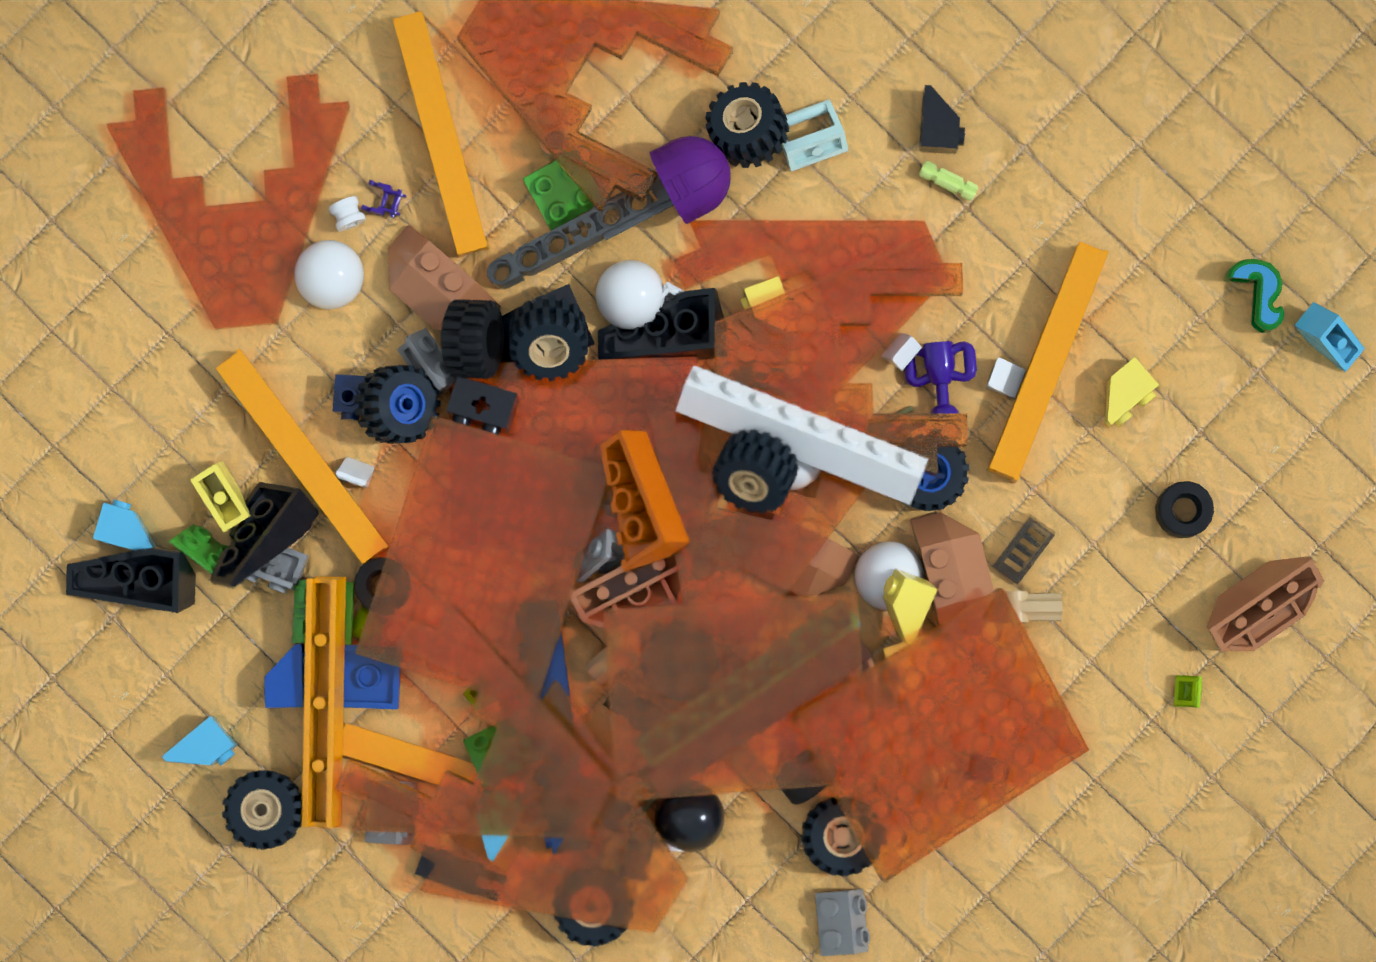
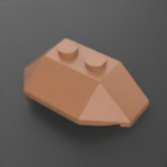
[388,225,501,331]
[734,509,859,598]
[910,512,995,640]
[568,546,694,632]
[1207,556,1324,652]

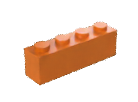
[600,430,690,572]

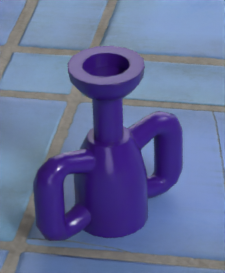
[904,341,977,419]

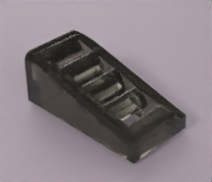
[993,514,1055,585]

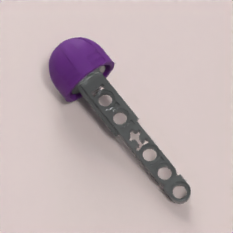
[487,136,731,289]

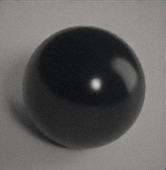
[654,782,725,852]

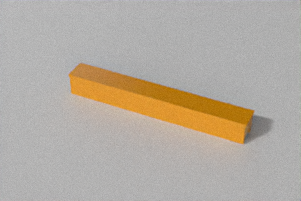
[393,11,489,258]
[987,241,1109,483]
[216,348,391,564]
[302,576,346,828]

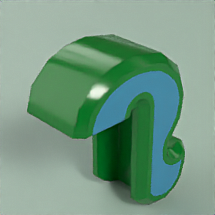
[1223,259,1284,333]

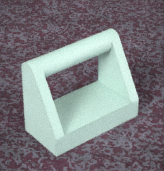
[781,99,849,172]

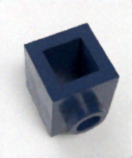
[332,374,366,421]

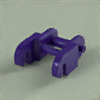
[361,180,406,218]

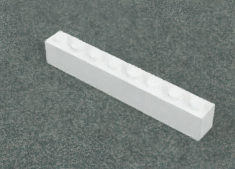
[676,365,928,505]

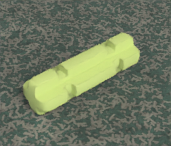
[919,161,978,201]

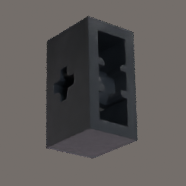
[446,377,520,436]

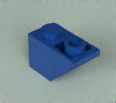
[265,644,305,709]

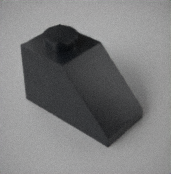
[919,85,965,154]

